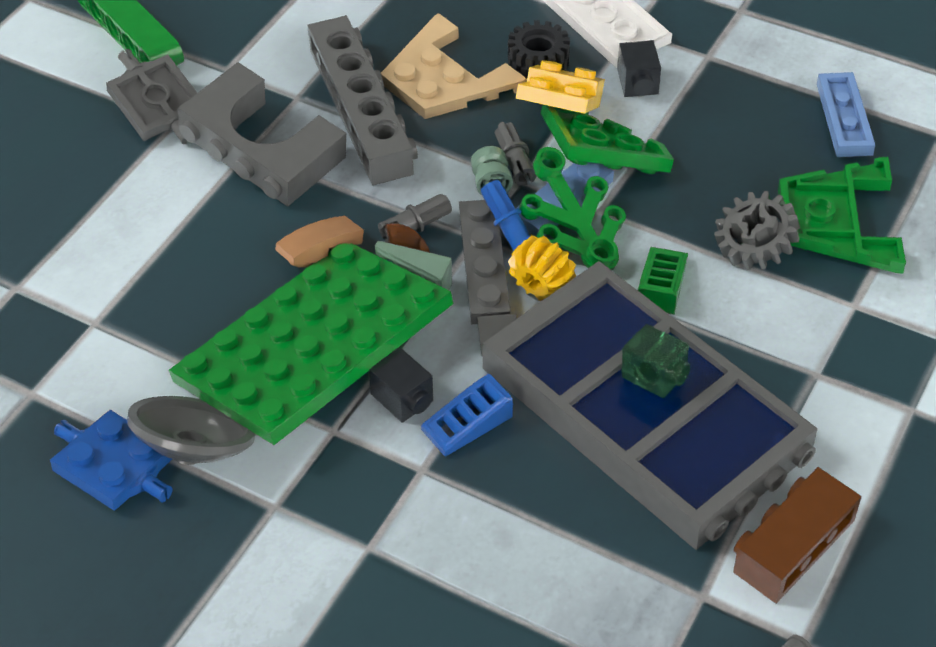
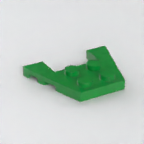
[778,157,906,274]

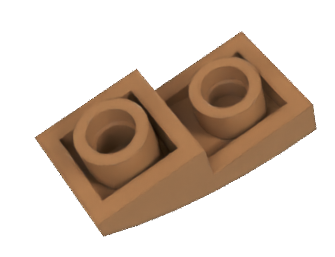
[275,216,364,267]

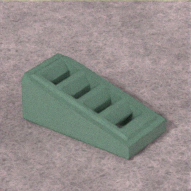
[375,241,452,290]

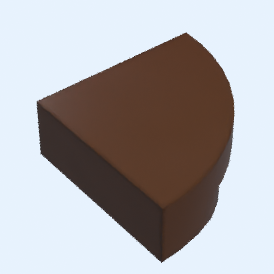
[385,223,430,262]

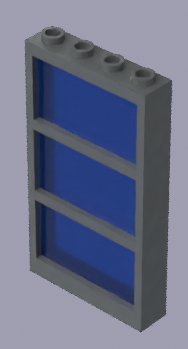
[482,261,818,550]

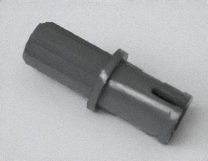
[494,122,537,186]
[378,194,452,243]

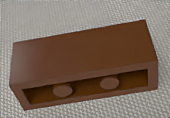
[733,467,862,604]

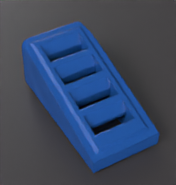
[421,374,513,457]

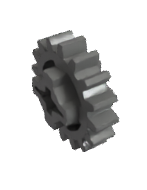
[714,191,800,270]

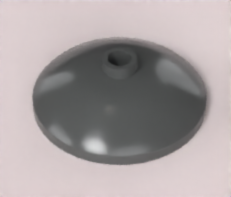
[127,396,256,465]

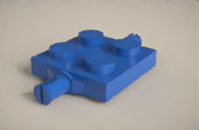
[50,410,173,511]

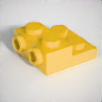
[516,60,605,113]

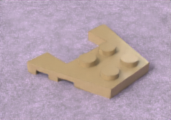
[381,13,527,119]

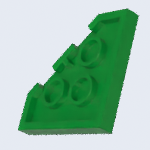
[541,105,674,174]

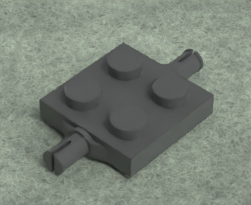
[106,49,197,144]

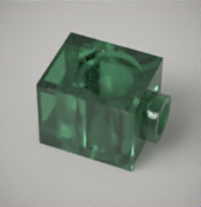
[622,324,690,398]

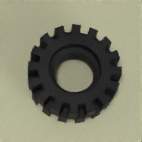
[508,20,570,78]

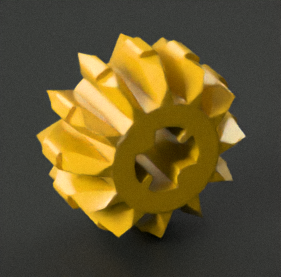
[508,235,576,301]

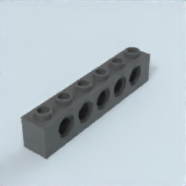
[307,15,418,186]

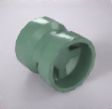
[471,146,513,195]

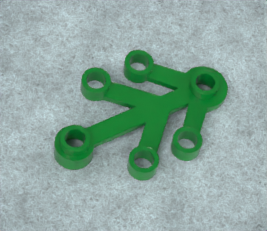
[519,147,626,270]

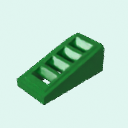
[638,247,688,315]

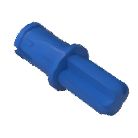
[481,180,530,251]

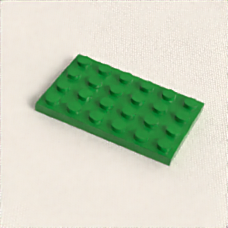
[168,243,454,445]

